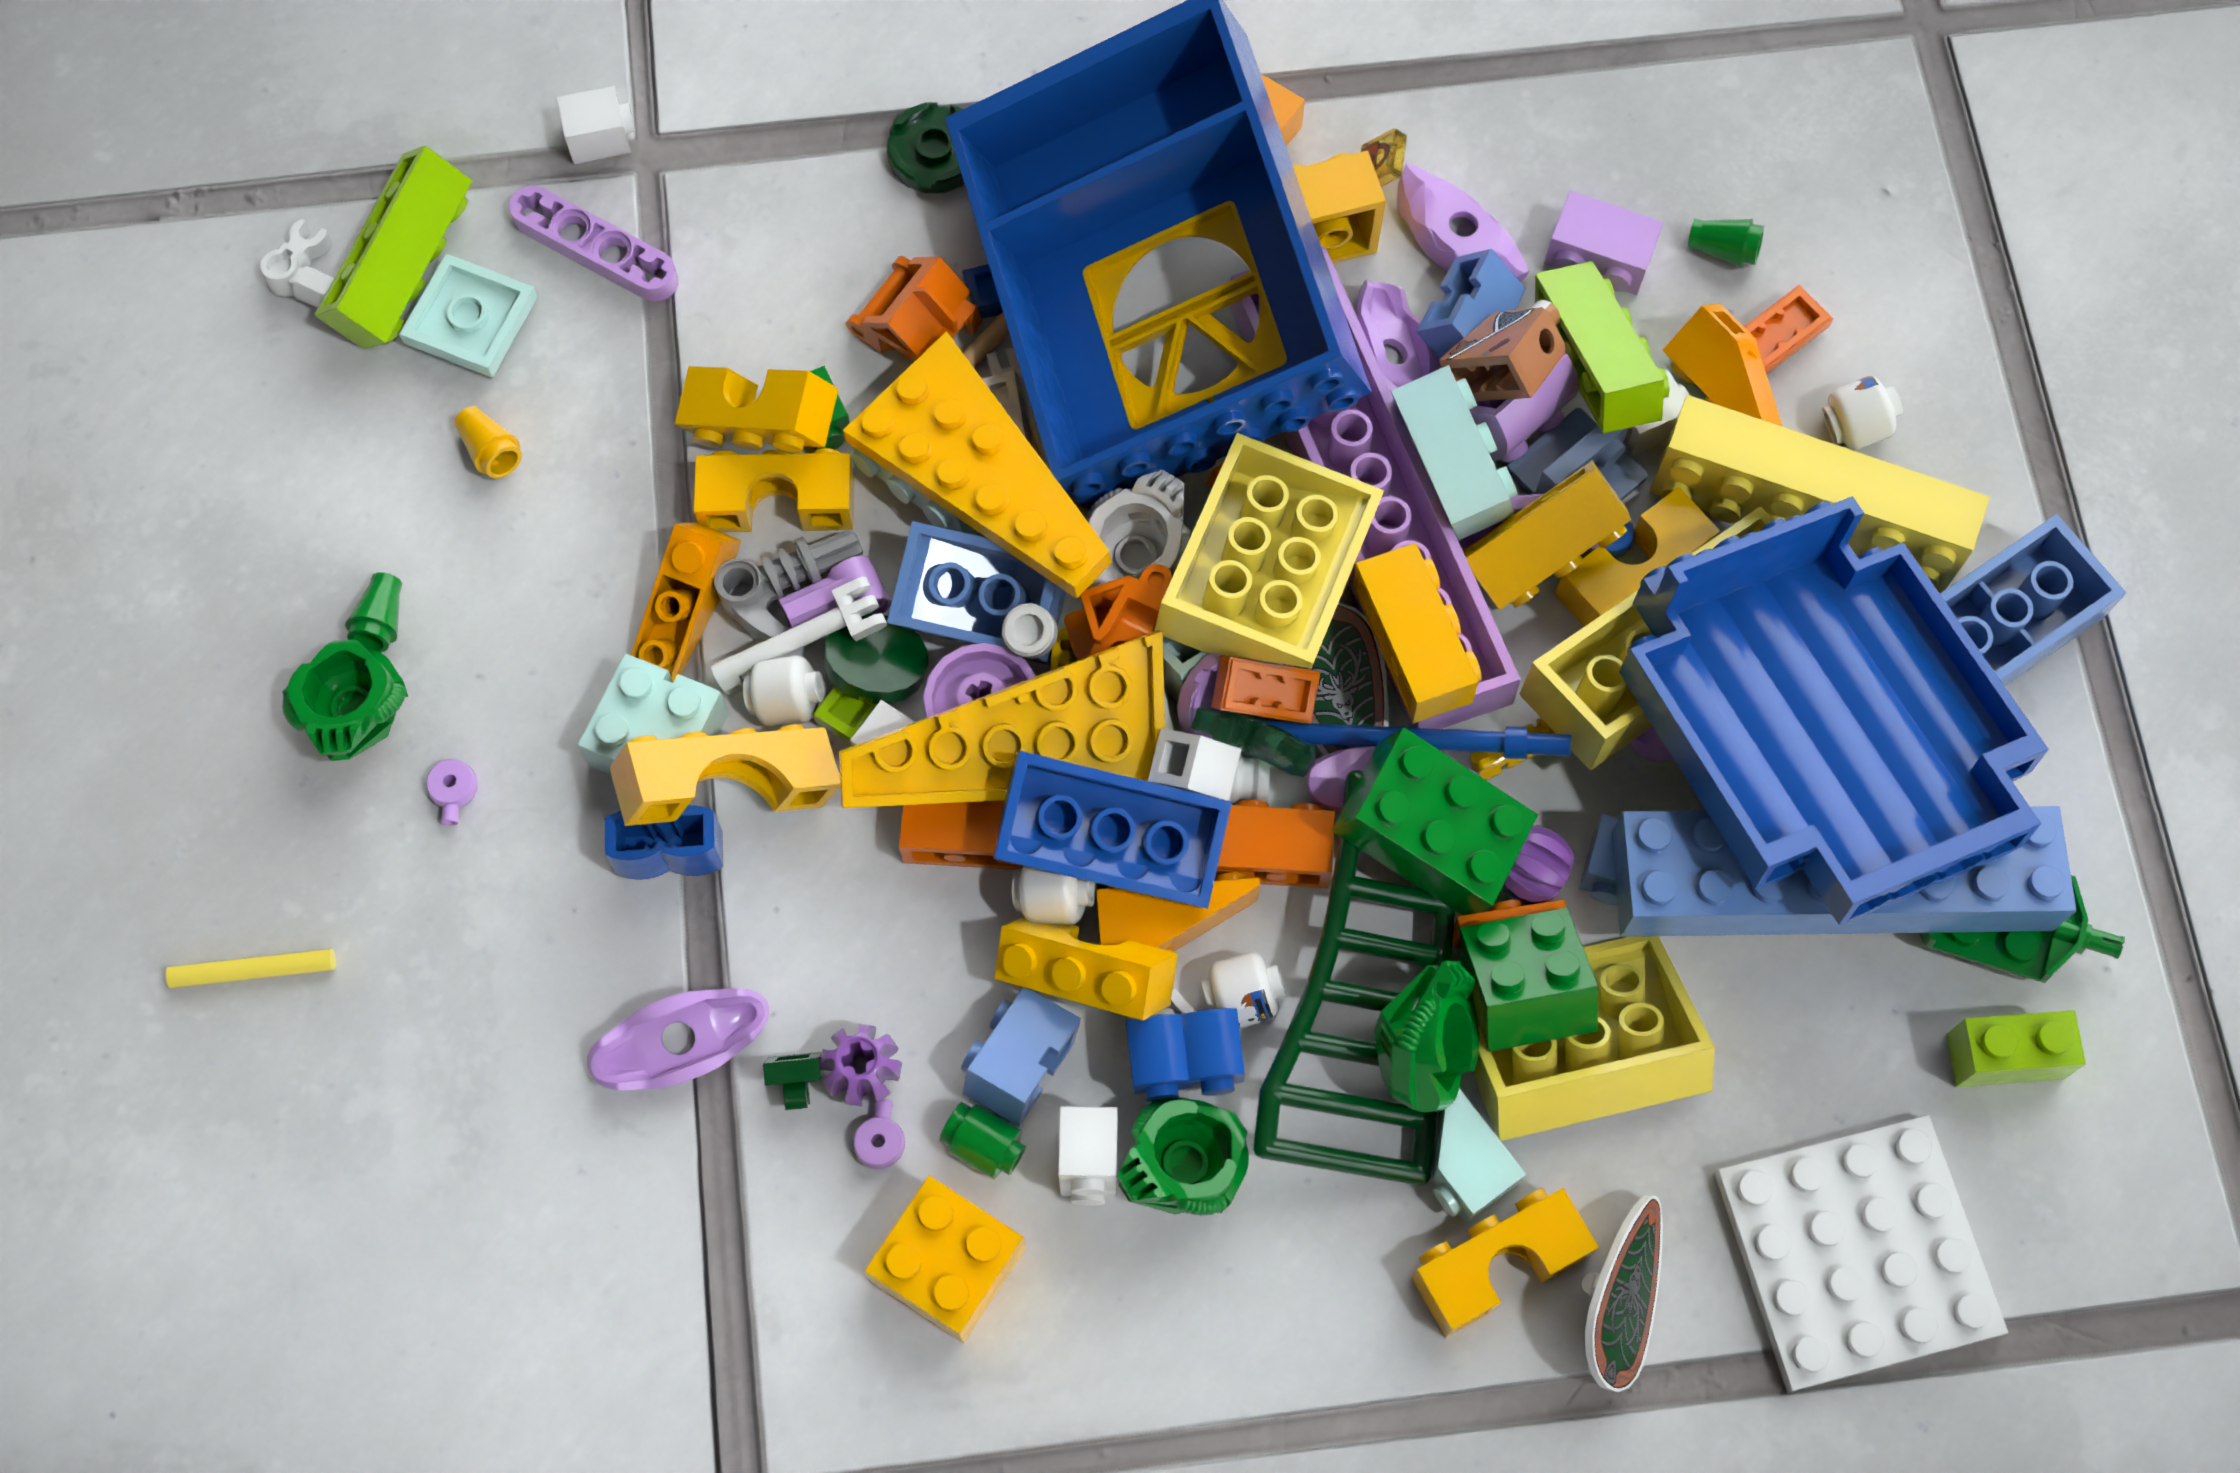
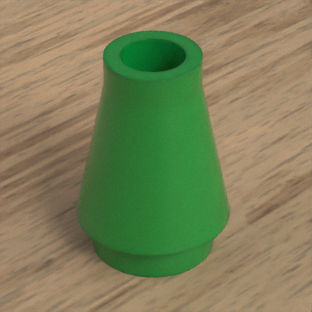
[1688,219,1764,268]
[345,572,402,653]

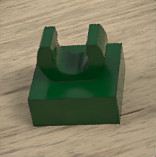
[763,1052,825,1110]

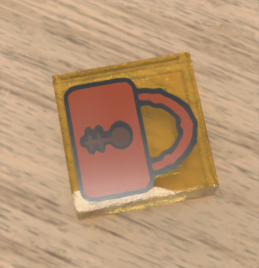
[1361,128,1407,187]

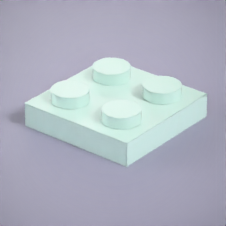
[399,254,538,378]

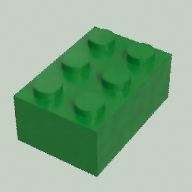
[1332,727,1538,915]

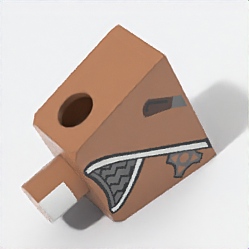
[1439,300,1566,401]

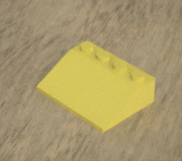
[1154,433,1384,668]
[1469,936,1715,1141]

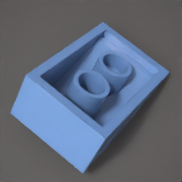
[887,521,1066,665]

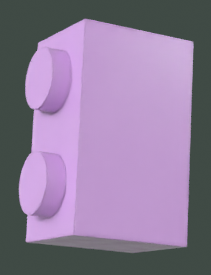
[1544,190,1664,295]

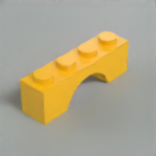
[609,724,840,826]

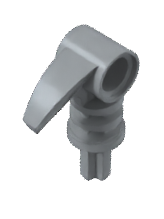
[714,529,863,641]

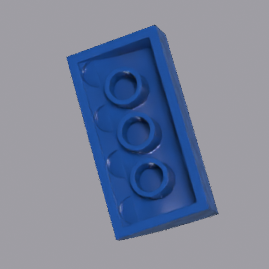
[993,751,1232,909]

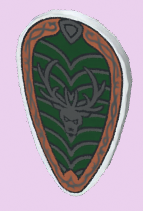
[1278,603,1389,756]
[1582,1195,1663,1392]

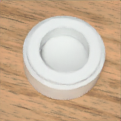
[1002,603,1058,659]

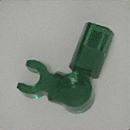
[1190,708,1316,777]

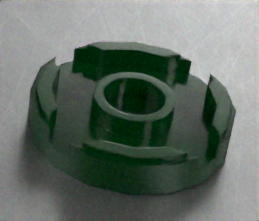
[887,102,965,193]
[823,614,928,704]

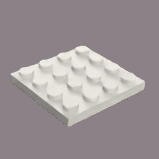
[1714,1115,2008,1393]

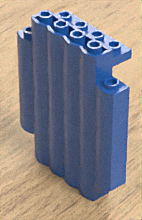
[1619,496,2049,925]

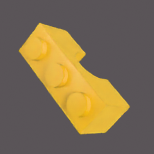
[674,366,838,453]
[694,448,855,533]
[1555,487,1720,627]
[994,917,1178,1021]
[1411,1188,1599,1338]

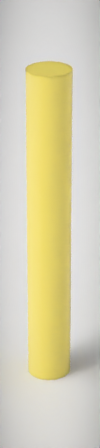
[166,949,336,988]

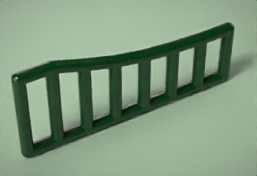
[1253,770,1456,1186]

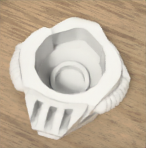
[1085,470,1191,588]

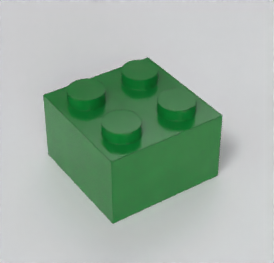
[1460,907,1598,1052]

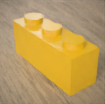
[1463,460,1631,610]
[1353,543,1482,724]

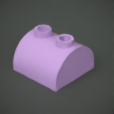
[1469,354,1579,462]

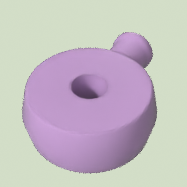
[426,759,477,826]
[853,1099,905,1169]

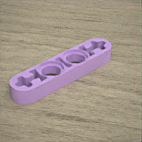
[509,185,678,302]

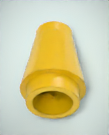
[454,406,522,479]

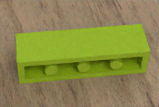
[314,145,473,349]
[1535,261,1670,434]

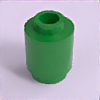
[939,1102,1026,1179]

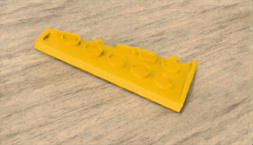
[843,331,1112,599]
[839,630,1165,808]

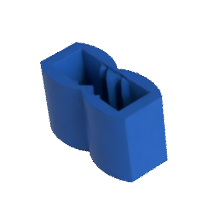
[605,805,724,880]
[1126,1008,1245,1102]

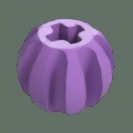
[1502,825,1574,905]
[820,1024,902,1107]

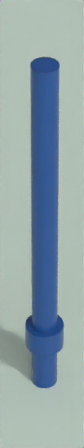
[1249,721,1571,760]

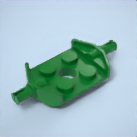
[1919,875,2125,983]

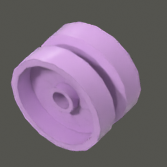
[923,643,1036,718]

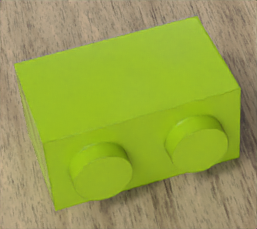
[1946,1010,2086,1088]

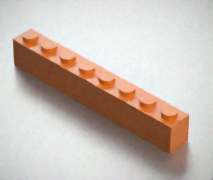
[899,799,1335,889]

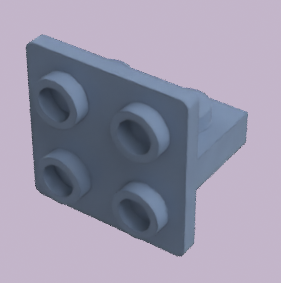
[1507,408,1648,501]

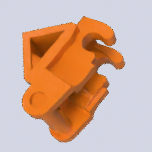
[845,256,982,361]
[1064,564,1172,660]

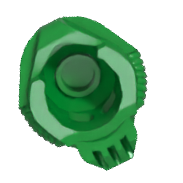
[282,639,408,761]
[1374,961,1479,1112]
[1117,1098,1249,1216]

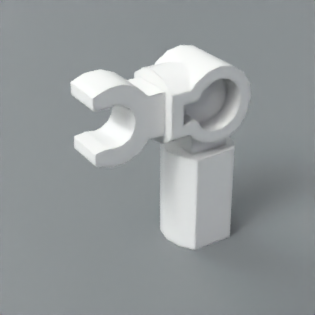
[260,219,334,308]

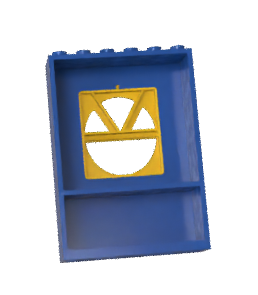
[945,0,1372,510]

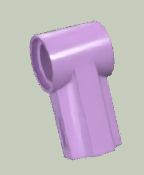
[778,555,891,629]

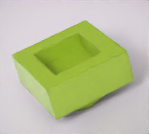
[813,686,877,744]

